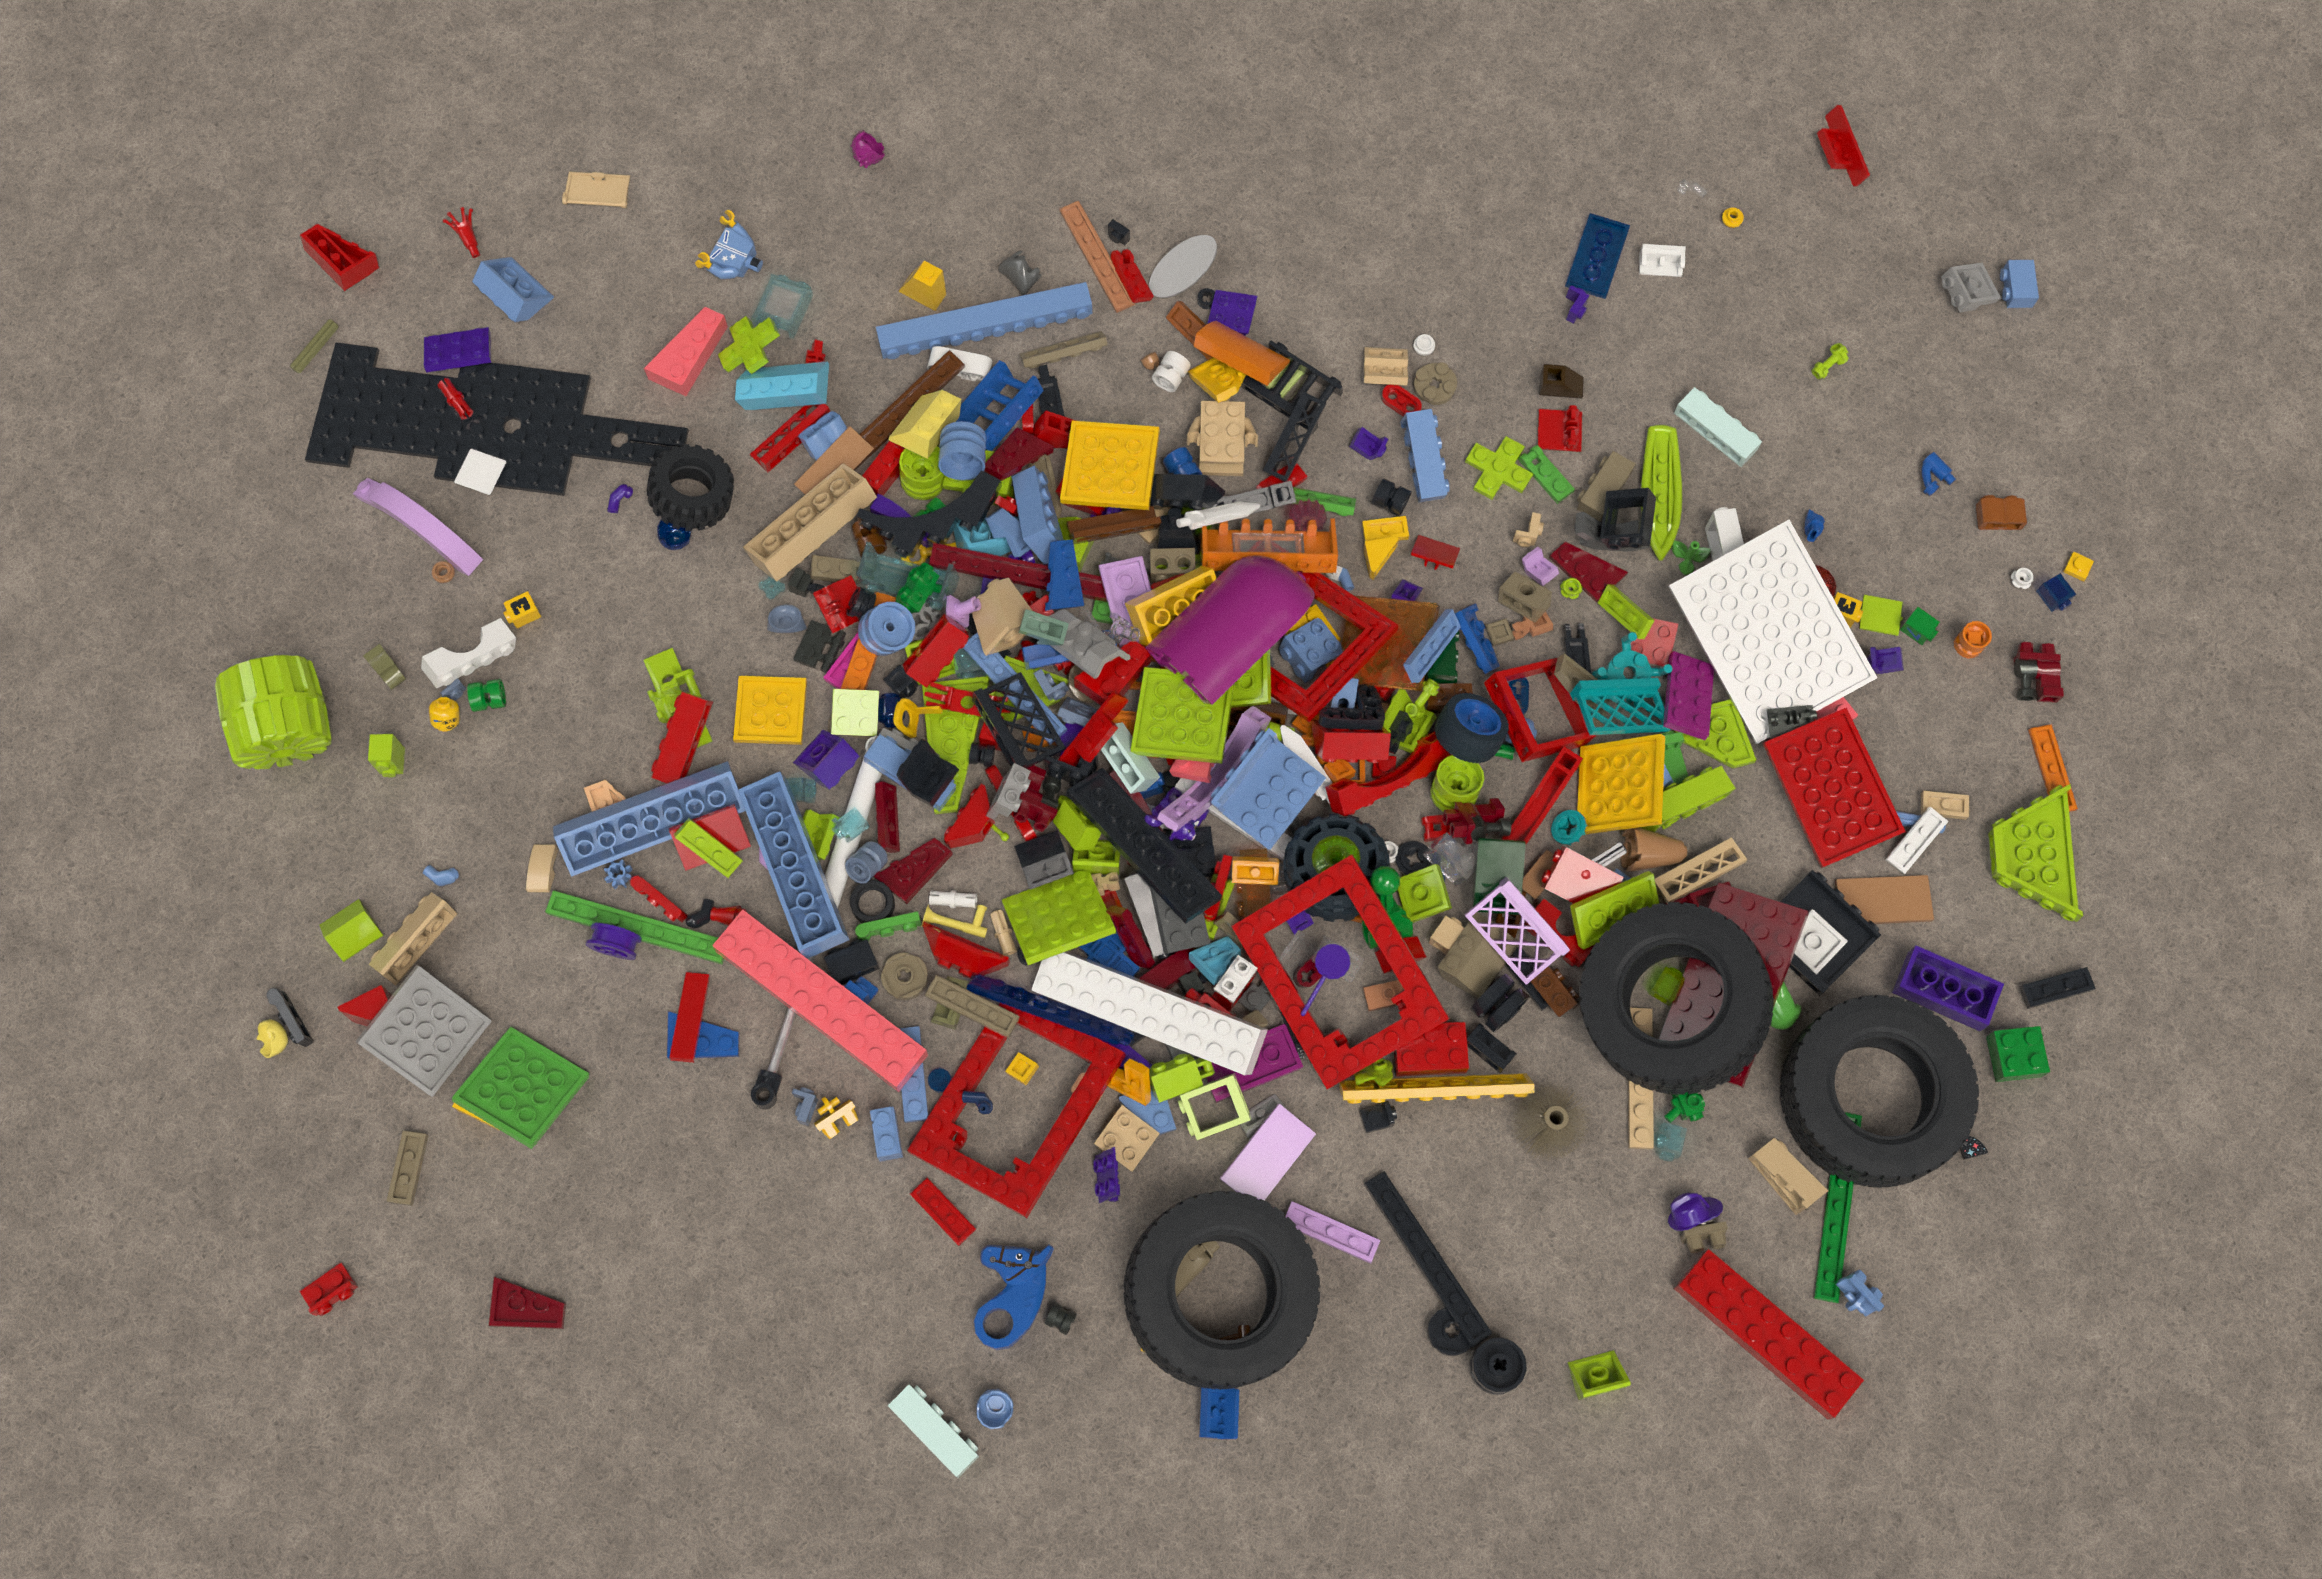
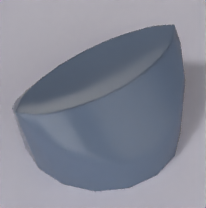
[767,604,807,633]

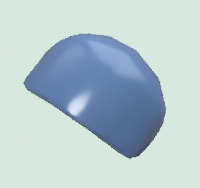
[976,1388,1014,1429]

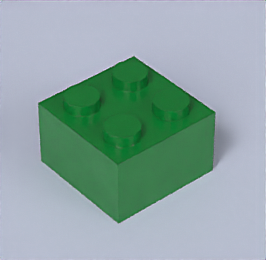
[1986,1026,2050,1082]

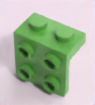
[1649,731,1689,785]

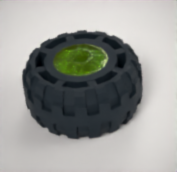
[1283,813,1390,922]

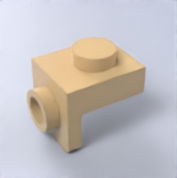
[1513,512,1544,547]

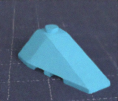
[954,516,1020,556]

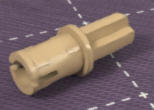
[990,910,1017,956]

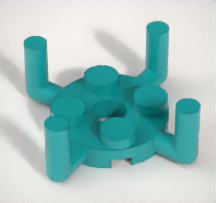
[1592,632,1672,708]

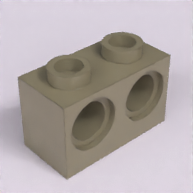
[1150,548,1195,583]

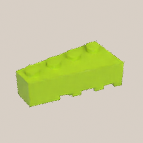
[1640,765,1736,832]

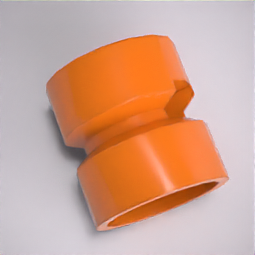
[1954,621,1992,658]

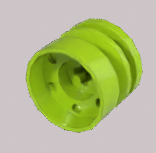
[899,446,945,500]
[1430,755,1484,812]

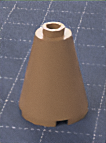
[1620,827,1687,872]

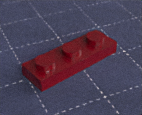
[875,781,900,853]
[1106,906,1155,969]

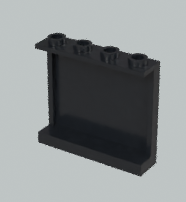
[1780,870,1881,996]

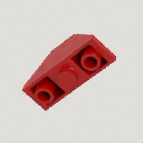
[944,783,995,848]

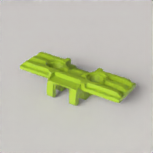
[643,648,713,748]

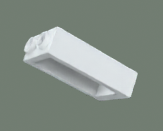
[1705,507,1744,562]

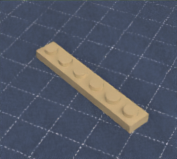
[1628,1008,1654,1149]

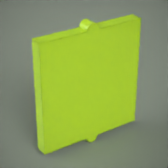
[1859,595,1903,636]

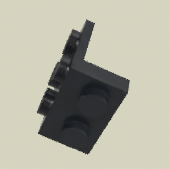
[896,739,959,807]

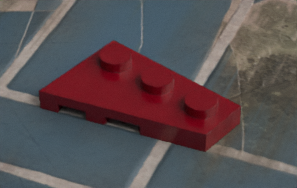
[1549,541,1628,603]
[874,838,953,904]
[488,1277,566,1329]

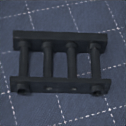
[1242,340,1343,434]

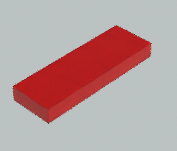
[910,1178,976,1246]

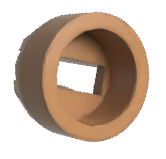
[1140,352,1159,370]

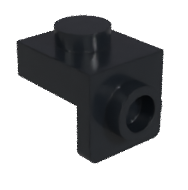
[883,665,919,699]

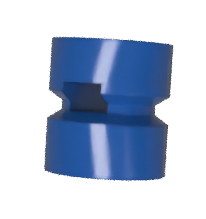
[1163,447,1202,475]

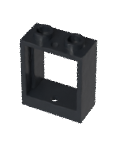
[1600,488,1656,550]

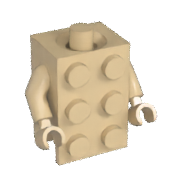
[1187,400,1258,476]

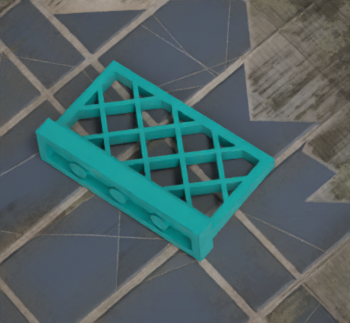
[1570,678,1671,735]

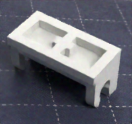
[1639,244,1685,277]

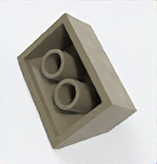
[1438,912,1518,999]

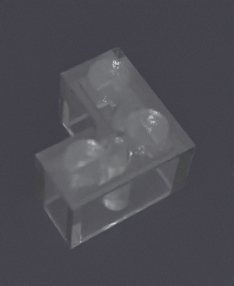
[1423,832,1478,886]

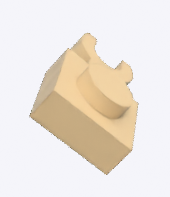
[1091,872,1120,896]

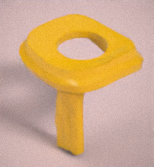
[893,698,943,738]

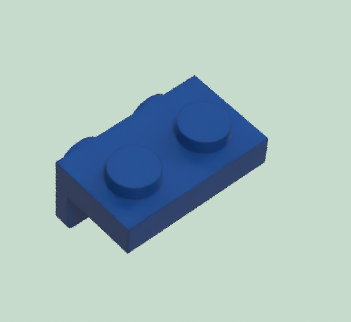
[1199,1387,1240,1440]

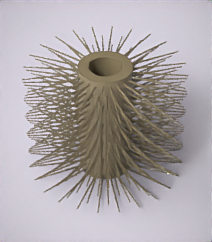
[1511,1083,1592,1161]

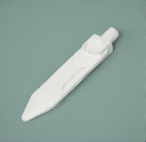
[1176,502,1260,530]
[1280,725,1332,804]

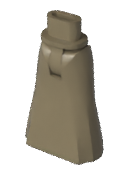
[1175,1241,1220,1298]

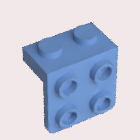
[1278,618,1344,683]

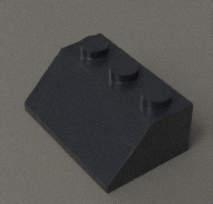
[1150,474,1225,510]

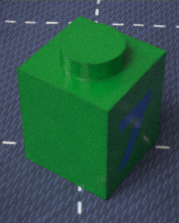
[1900,607,1940,645]

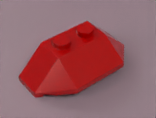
[922,921,1010,979]

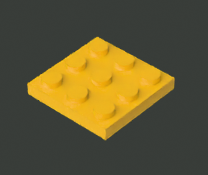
[733,676,807,745]

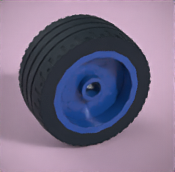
[1435,693,1509,763]

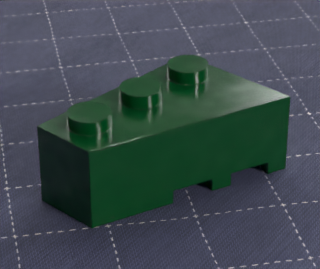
[1424,619,1459,684]

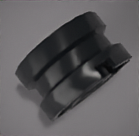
[846,586,876,621]

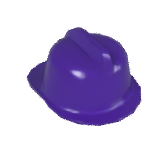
[1668,1192,1723,1231]

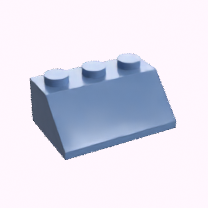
[472,257,554,322]

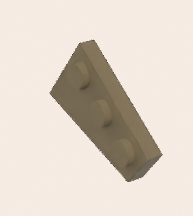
[1554,654,1610,727]

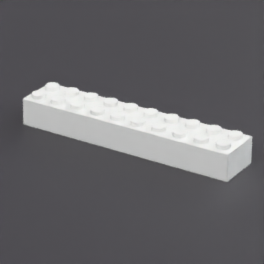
[1032,951,1268,1075]

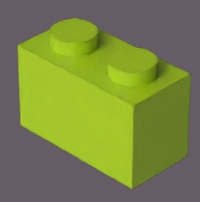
[368,734,405,778]

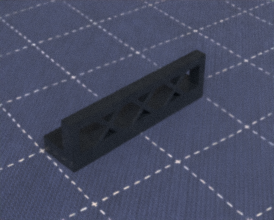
[1263,391,1327,482]

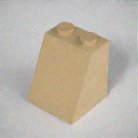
[972,578,1032,656]

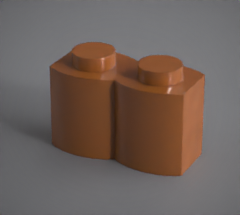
[1976,495,2027,530]

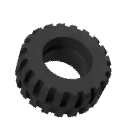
[647,444,734,531]

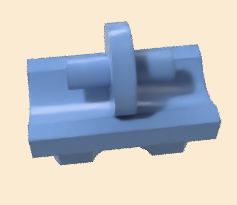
[1836,1270,1884,1317]

